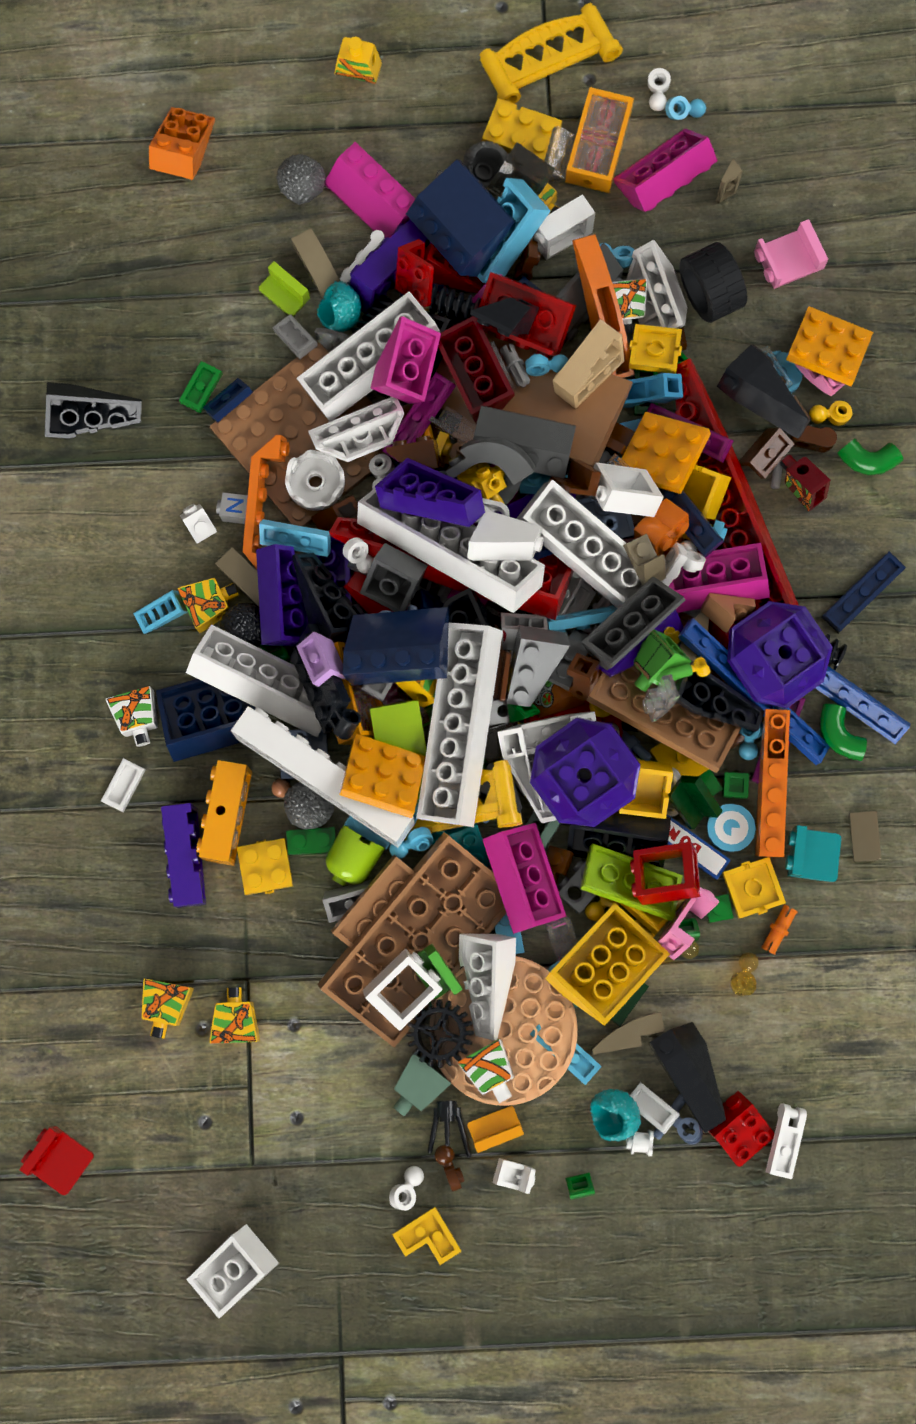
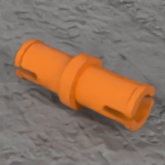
[761,904,798,955]

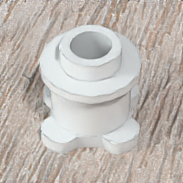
[626,1130,654,1157]

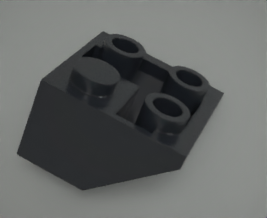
[470,297,539,337]

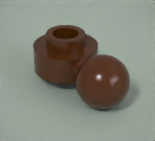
[435,1145,465,1192]

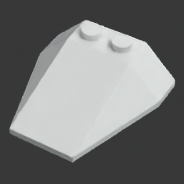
[497,711,596,823]

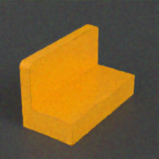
[467,1105,524,1153]

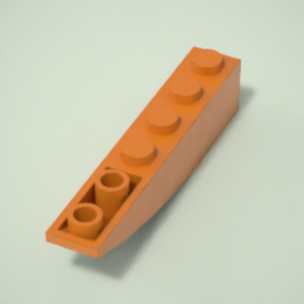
[572,234,635,378]
[755,709,790,857]

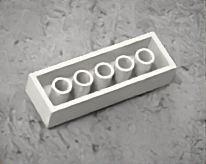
[297,292,441,422]
[516,480,642,608]
[186,625,322,737]

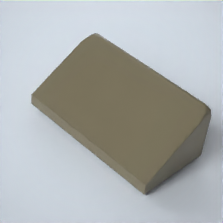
[716,159,743,204]
[849,811,881,862]

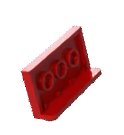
[479,272,577,358]

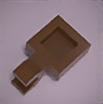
[515,240,541,281]
[546,845,574,885]

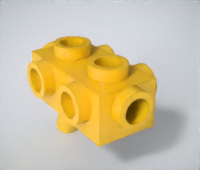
[457,462,507,504]

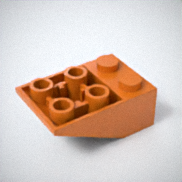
[149,107,215,180]

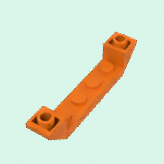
[242,435,290,569]

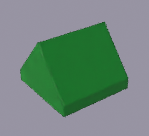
[507,704,540,723]
[678,918,700,941]
[565,1173,595,1200]

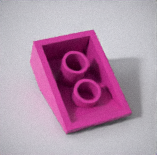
[370,316,441,404]

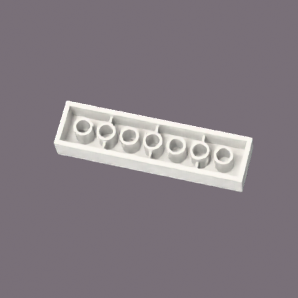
[357,488,545,613]
[416,623,503,827]
[231,706,415,848]

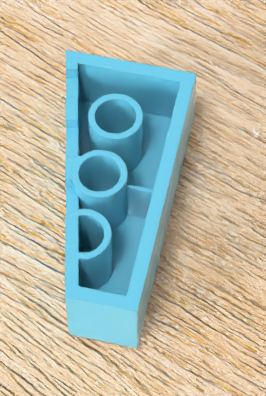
[477,178,551,283]

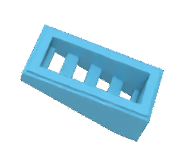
[133,590,188,634]

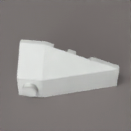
[459,933,516,1041]

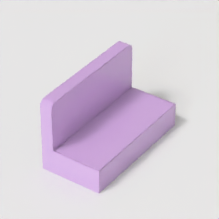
[296,632,346,686]

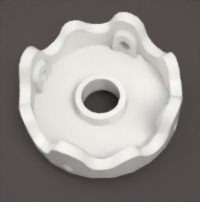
[285,450,345,511]

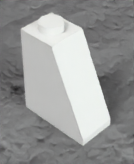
[467,510,544,561]

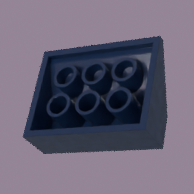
[406,159,515,277]
[343,607,449,685]
[156,679,256,762]

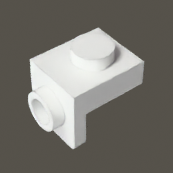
[180,504,217,543]
[492,1158,536,1194]

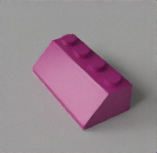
[613,129,718,212]
[325,142,415,238]
[669,543,770,613]
[482,823,567,934]

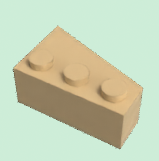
[553,319,624,409]

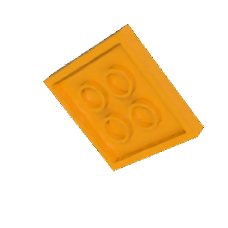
[786,306,873,386]
[618,411,711,494]
[339,733,426,818]

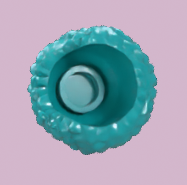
[317,281,361,333]
[590,1089,641,1141]

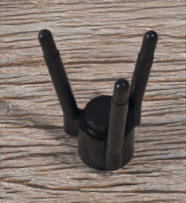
[428,1101,471,1158]

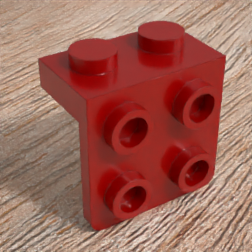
[395,239,434,308]
[709,1090,774,1167]
[19,1126,94,1195]

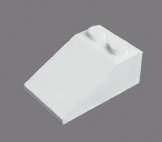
[187,1224,279,1318]

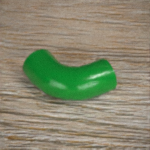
[837,438,904,475]
[820,704,867,761]

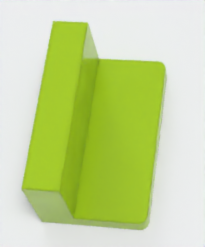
[258,261,310,317]

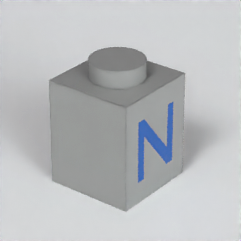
[216,492,248,524]

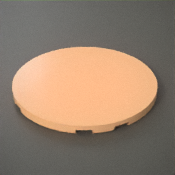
[429,956,578,1106]

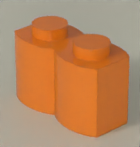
[634,498,689,554]

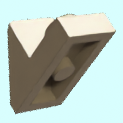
[623,534,666,586]

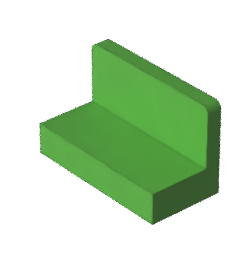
[415,944,463,999]

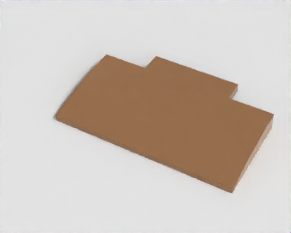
[435,331,633,467]
[317,832,506,1048]

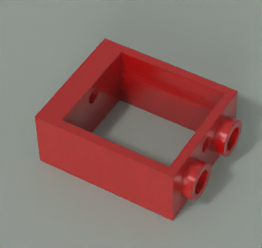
[630,842,701,905]

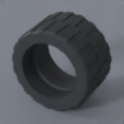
[679,242,747,323]

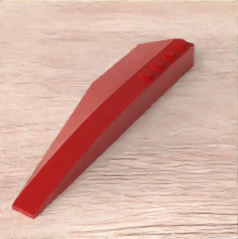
[675,358,799,624]

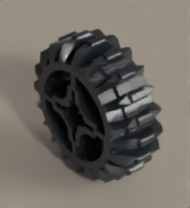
[406,1000,474,1068]

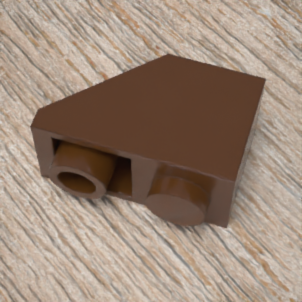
[386,436,442,470]
[311,494,358,531]

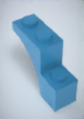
[623,373,683,408]

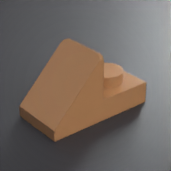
[701,593,756,633]

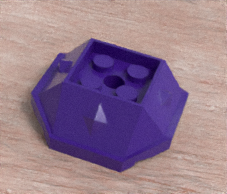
[727,601,833,709]
[530,717,641,827]

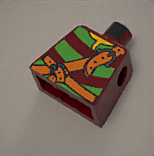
[780,455,831,512]

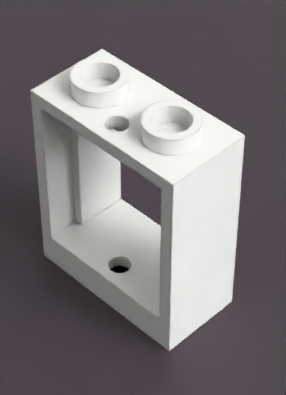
[534,194,595,260]
[593,462,664,517]
[363,949,443,1031]

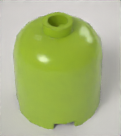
[325,825,385,886]

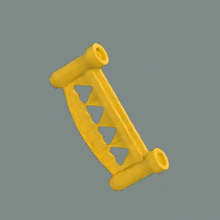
[479,3,623,104]
[390,760,523,850]

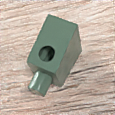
[393,1054,451,1116]

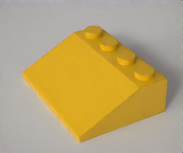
[545,903,670,1026]

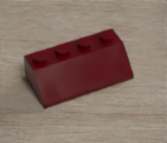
[438,316,515,425]

